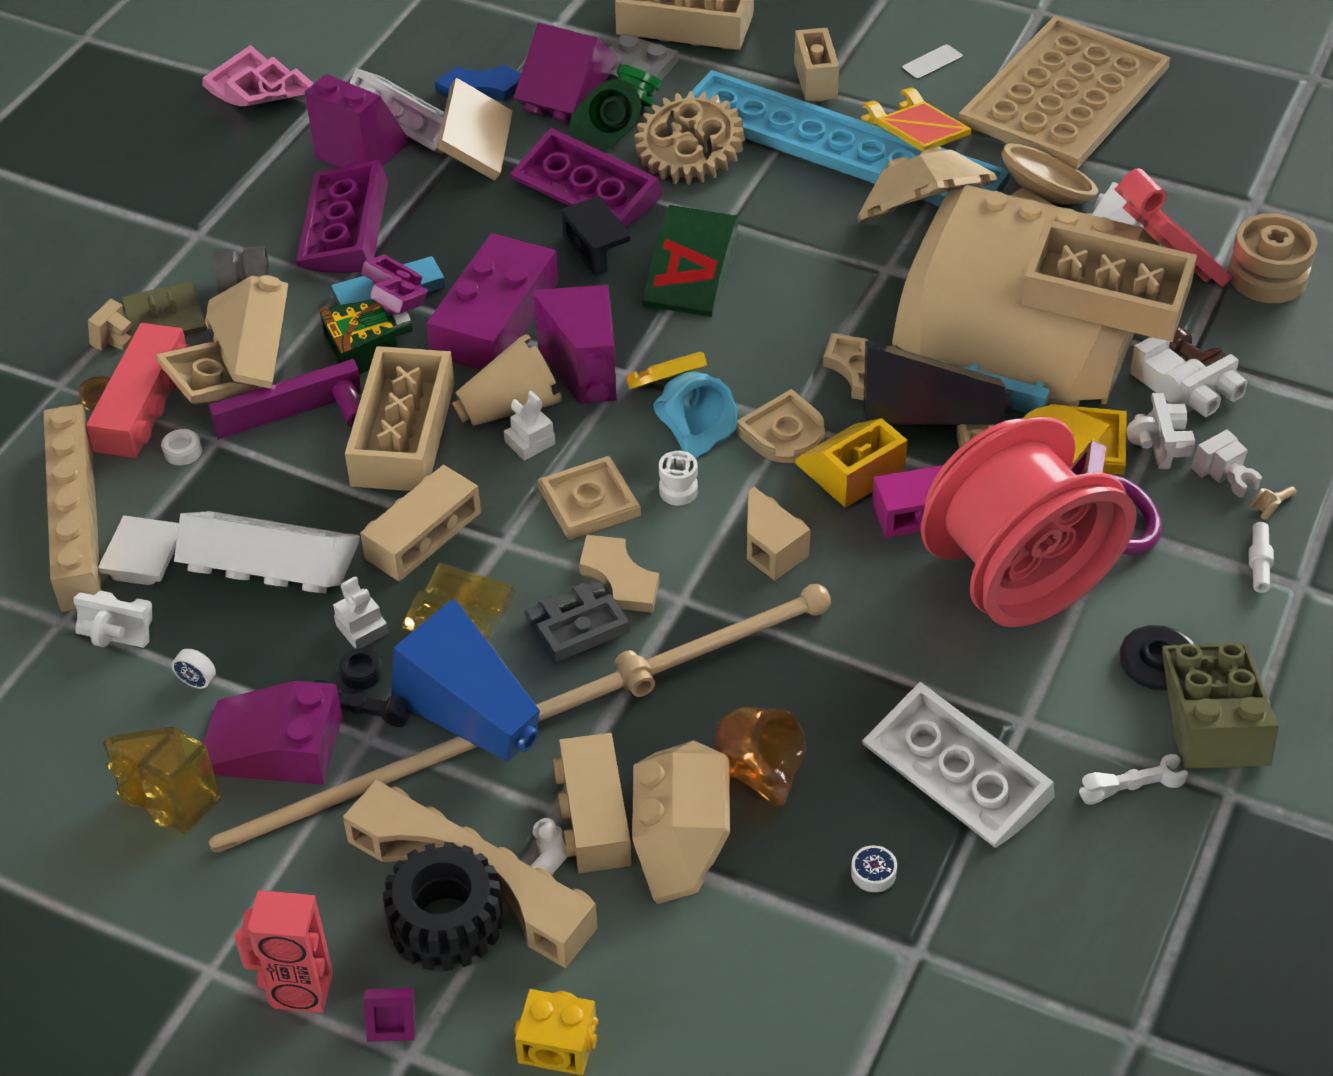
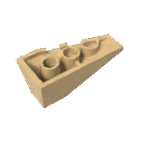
[205,275,288,389]

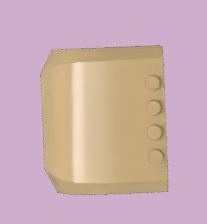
[892,185,1159,406]

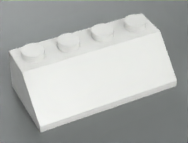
[174,511,360,593]

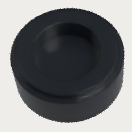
[339,648,383,690]

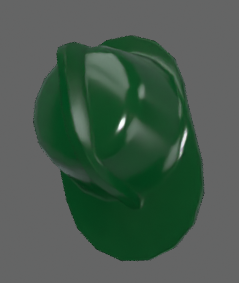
[569,79,642,152]

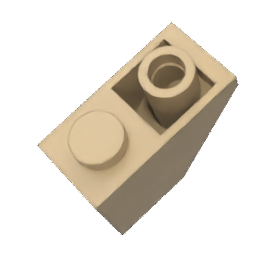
[747,487,810,581]

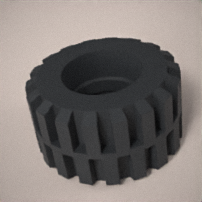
[383,842,503,971]

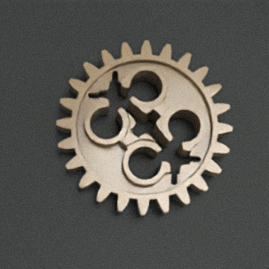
[635,91,745,185]

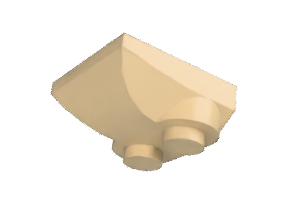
[156,341,259,405]

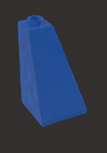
[391,599,540,762]

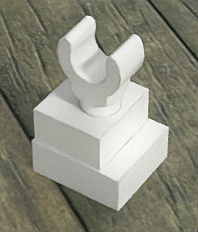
[504,391,556,461]
[1191,429,1262,498]
[333,576,389,649]

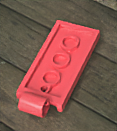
[1114,168,1233,287]

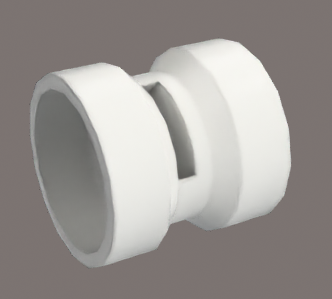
[659,451,698,506]

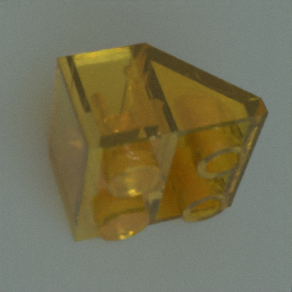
[103,726,221,835]

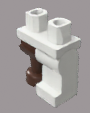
[1130,327,1247,418]

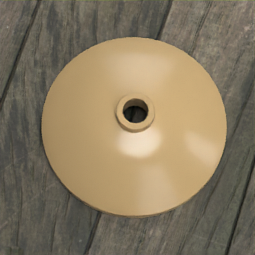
[1001,143,1098,205]

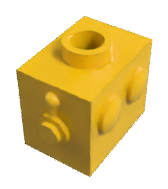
[514,989,598,1076]

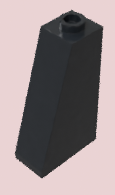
[863,341,1012,425]

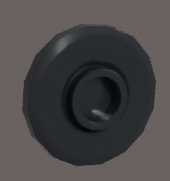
[1119,625,1194,690]

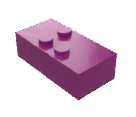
[427,233,558,370]

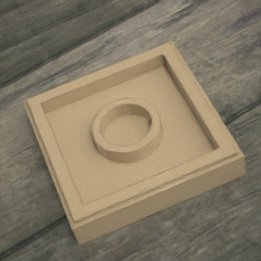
[538,456,641,541]

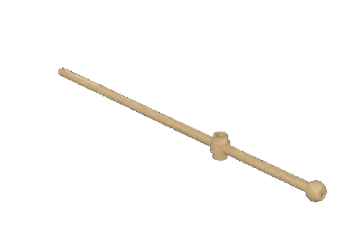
[209,584,831,853]

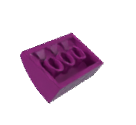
[510,128,662,227]
[296,160,388,273]

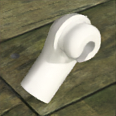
[531,818,567,875]

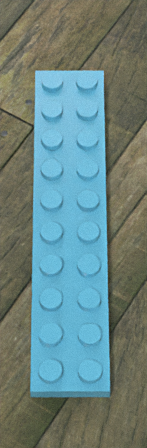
[686,70,1010,206]

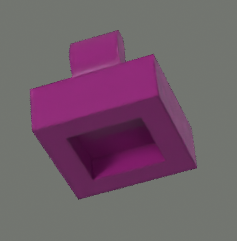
[364,988,416,1042]

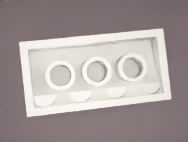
[862,682,1055,848]

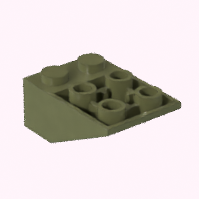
[1162,642,1279,769]

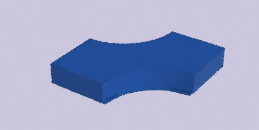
[435,64,521,102]

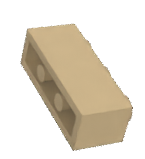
[360,464,481,582]
[553,732,632,874]

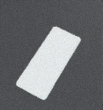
[902,44,963,78]

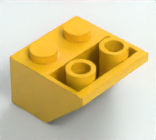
[795,418,908,508]

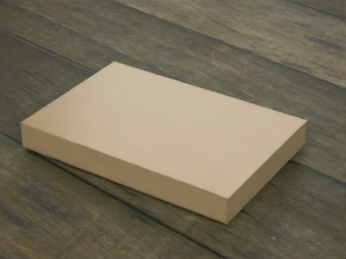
[436,78,513,181]

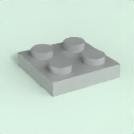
[606,34,679,81]

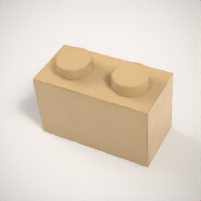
[794,28,839,102]

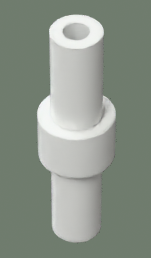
[1248,522,1274,593]

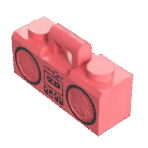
[234,890,333,1013]

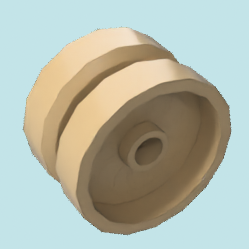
[1228,213,1318,303]

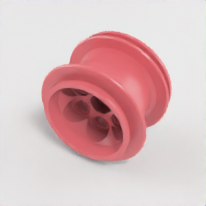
[921,417,1136,627]

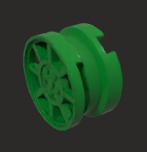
[616,64,662,107]

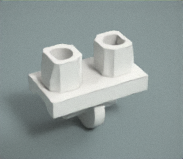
[1126,393,1195,469]
[74,590,153,648]

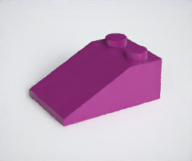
[196,681,343,785]

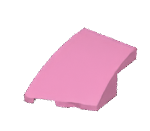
[202,45,314,106]

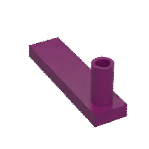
[209,359,361,440]

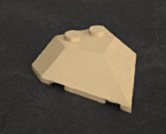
[857,147,997,224]

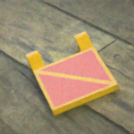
[860,87,972,152]

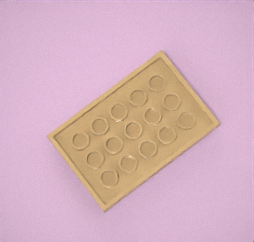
[958,15,1171,169]

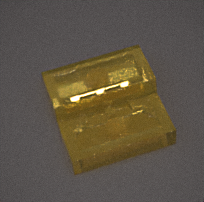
[402,562,515,641]

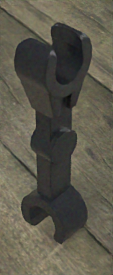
[313,680,410,727]

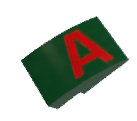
[642,205,738,317]

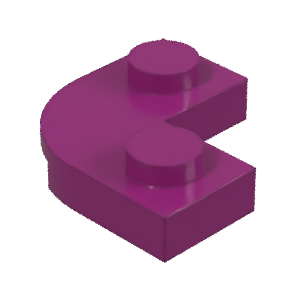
[361,254,428,314]

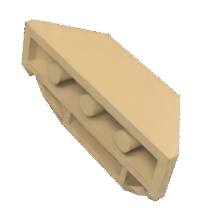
[632,740,730,904]

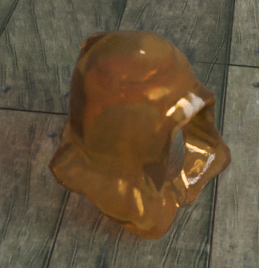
[714,706,806,807]

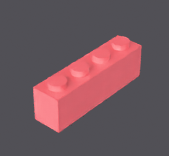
[86,323,190,458]

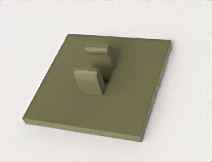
[122,281,207,337]

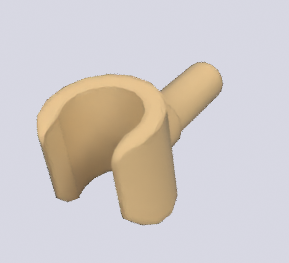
[1249,486,1297,520]

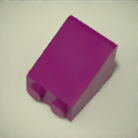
[513,22,617,124]
[305,74,409,167]
[534,285,617,404]

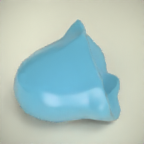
[653,371,738,459]

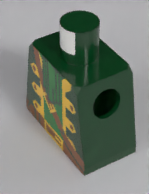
[319,299,413,374]

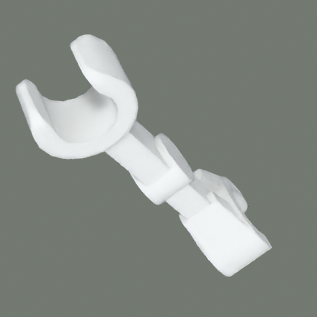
[1079,754,1188,805]

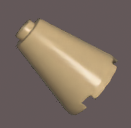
[452,334,562,426]

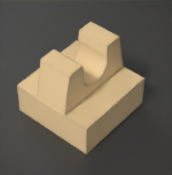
[88,299,132,351]

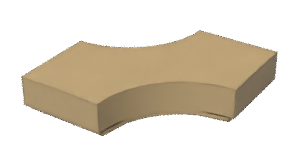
[823,333,868,400]
[579,535,659,613]

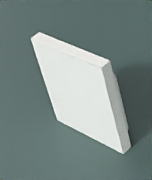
[98,515,179,585]

